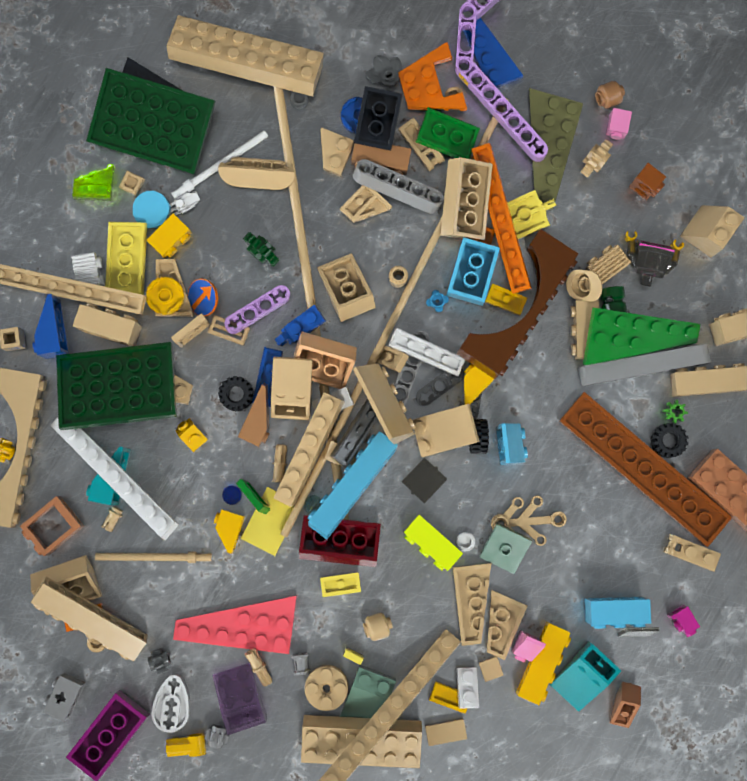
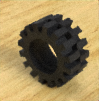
[218,376,254,412]
[469,419,489,454]
[651,423,689,458]

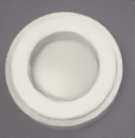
[456,532,475,552]

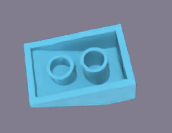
[496,423,528,465]

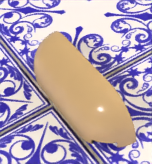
[218,157,294,190]

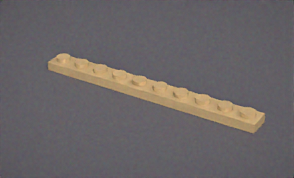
[0,264,147,315]
[319,630,461,781]

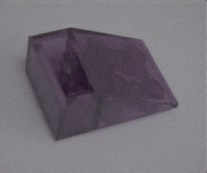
[212,663,268,735]

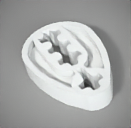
[151,674,190,733]

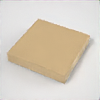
[171,313,210,347]

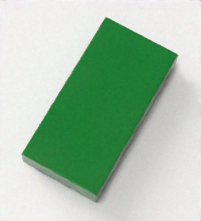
[236,479,270,514]

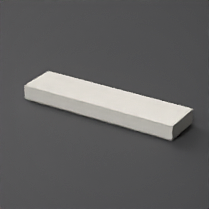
[389,328,465,376]

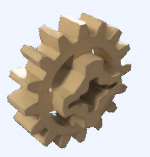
[581,139,613,178]

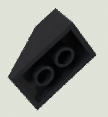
[354,86,403,151]

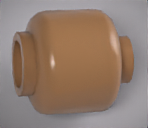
[595,81,625,109]

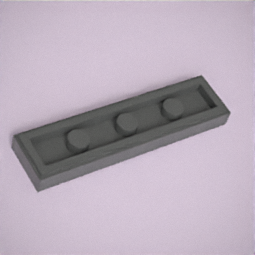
[330,398,378,468]

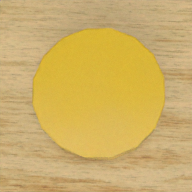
[146,277,185,315]

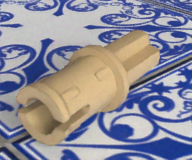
[272,444,287,483]
[245,648,272,687]

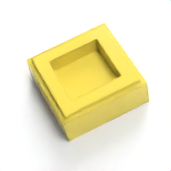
[343,648,364,665]

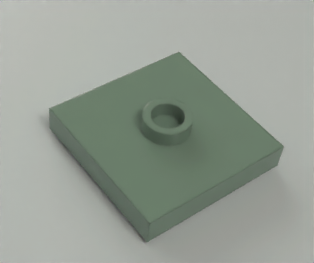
[480,523,532,574]

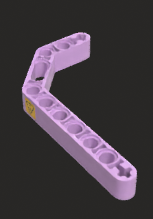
[455,0,548,162]

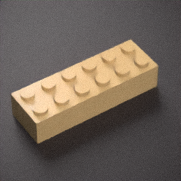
[301,715,422,768]

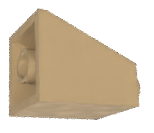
[680,205,745,258]

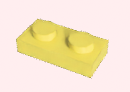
[320,572,361,597]

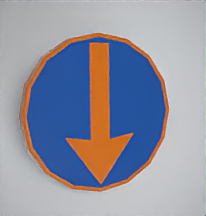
[187,278,218,316]

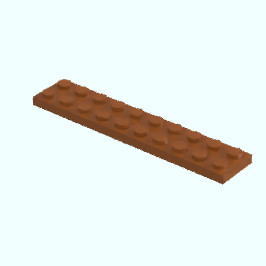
[559,392,733,547]

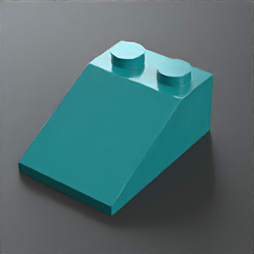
[86,446,130,505]

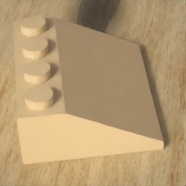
[353,363,416,445]

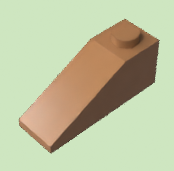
[238,383,270,447]

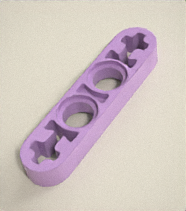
[225,285,290,334]

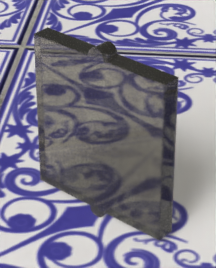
[402,457,447,504]
[617,627,659,637]

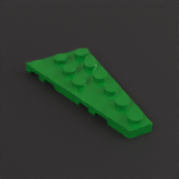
[583,307,701,365]

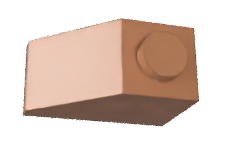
[610,682,641,728]

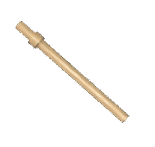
[95,551,212,563]

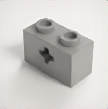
[43,673,85,722]

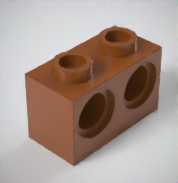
[629,163,666,201]

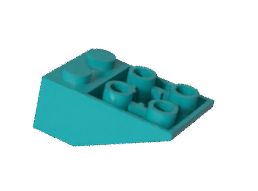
[549,641,622,712]

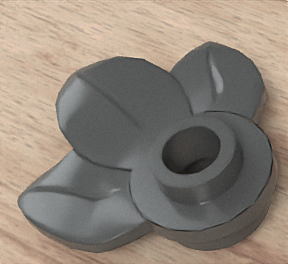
[365,55,402,87]

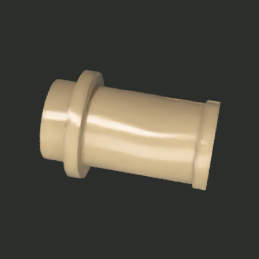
[101,506,123,532]

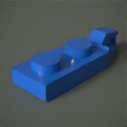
[274,305,326,346]

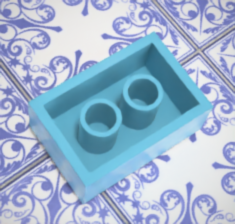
[446,237,500,306]
[584,597,651,629]

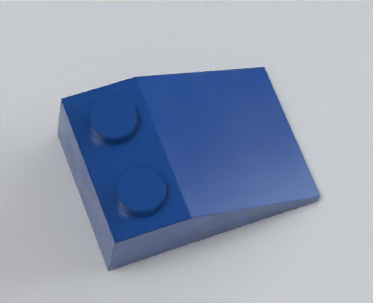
[32,294,69,359]

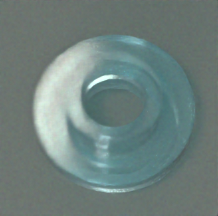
[304,495,321,514]

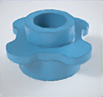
[426,290,449,312]

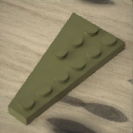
[528,88,583,211]

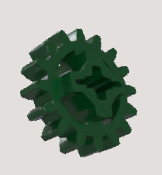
[243,232,279,267]

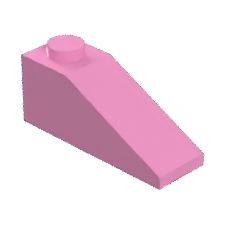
[511,630,546,663]

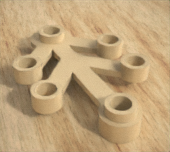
[491,496,567,546]

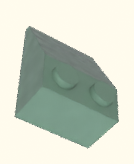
[340,665,396,718]

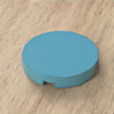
[133,191,171,229]

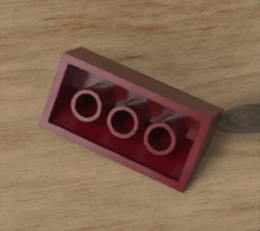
[299,515,381,567]

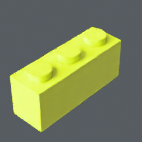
[404,514,463,571]

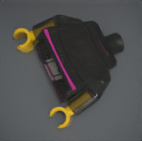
[625,231,684,287]

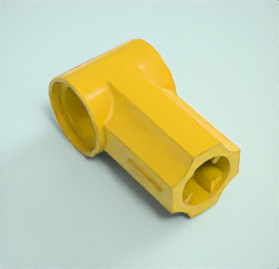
[166,733,206,757]

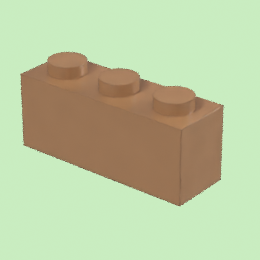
[351,144,411,175]

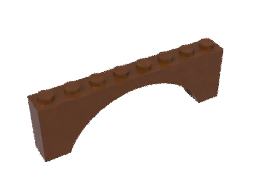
[456,229,579,379]

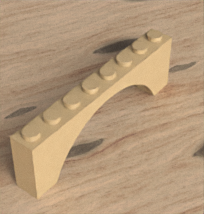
[0,368,47,528]

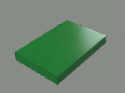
[415,107,480,159]

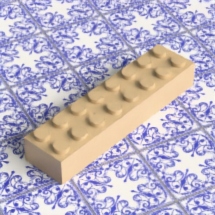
[167,15,324,97]

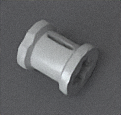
[291,653,311,676]

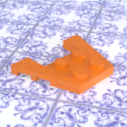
[398,42,467,111]

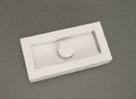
[456,667,479,709]

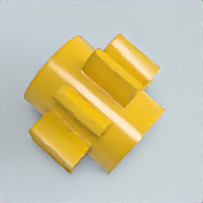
[0,438,15,463]

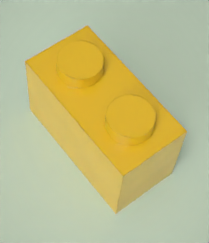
[146,214,192,259]

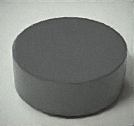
[290,91,309,109]

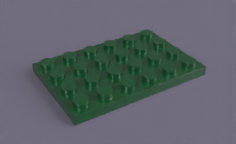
[86,68,216,174]
[56,342,177,430]

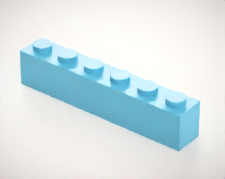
[308,431,398,540]

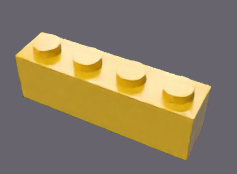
[516,621,571,705]

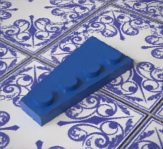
[463,17,523,88]

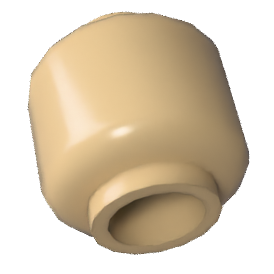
[363,613,393,641]

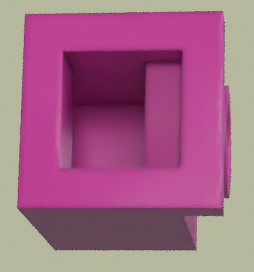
[667,605,700,637]

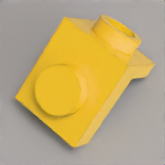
[175,418,208,452]

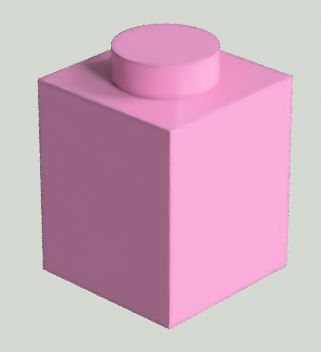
[606,108,632,140]

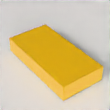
[429,681,468,714]

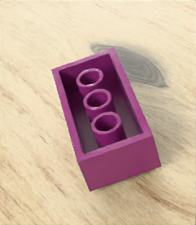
[66,690,150,781]

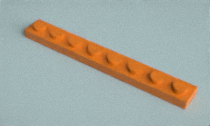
[472,143,532,294]

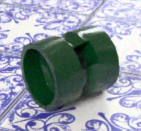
[600,286,627,313]

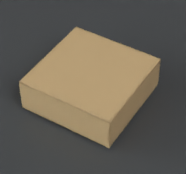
[119,171,145,196]
[478,656,504,682]

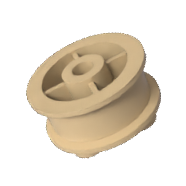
[305,665,349,711]

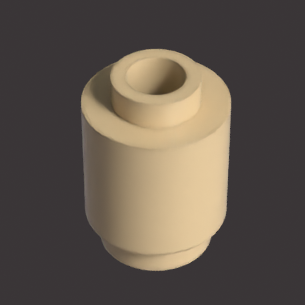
[389,266,408,288]

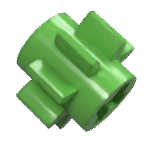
[662,400,688,423]

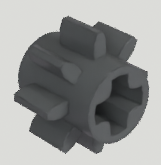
[148,648,171,674]

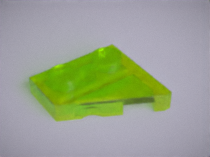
[72,164,115,201]

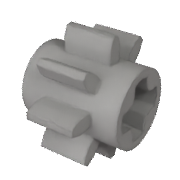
[204,725,230,749]

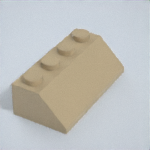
[440,157,493,240]

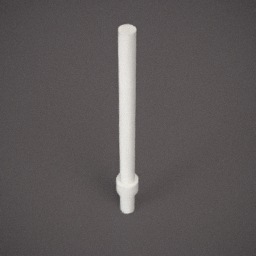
[171,131,268,199]

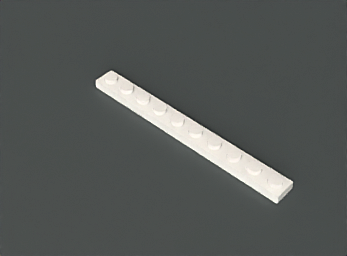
[50,417,179,540]

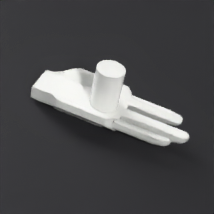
[169,192,201,217]

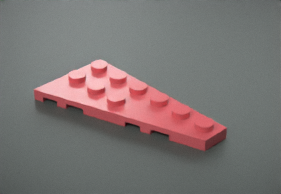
[173,595,297,654]

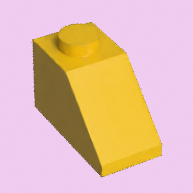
[464,364,494,405]
[214,509,245,554]

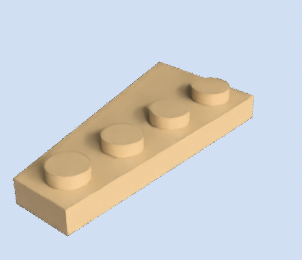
[453,563,492,646]

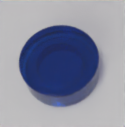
[222,485,242,505]

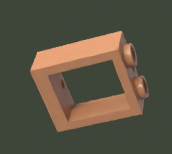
[20,496,85,556]

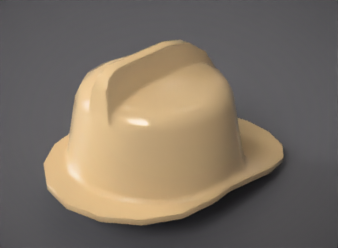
[566,270,602,302]

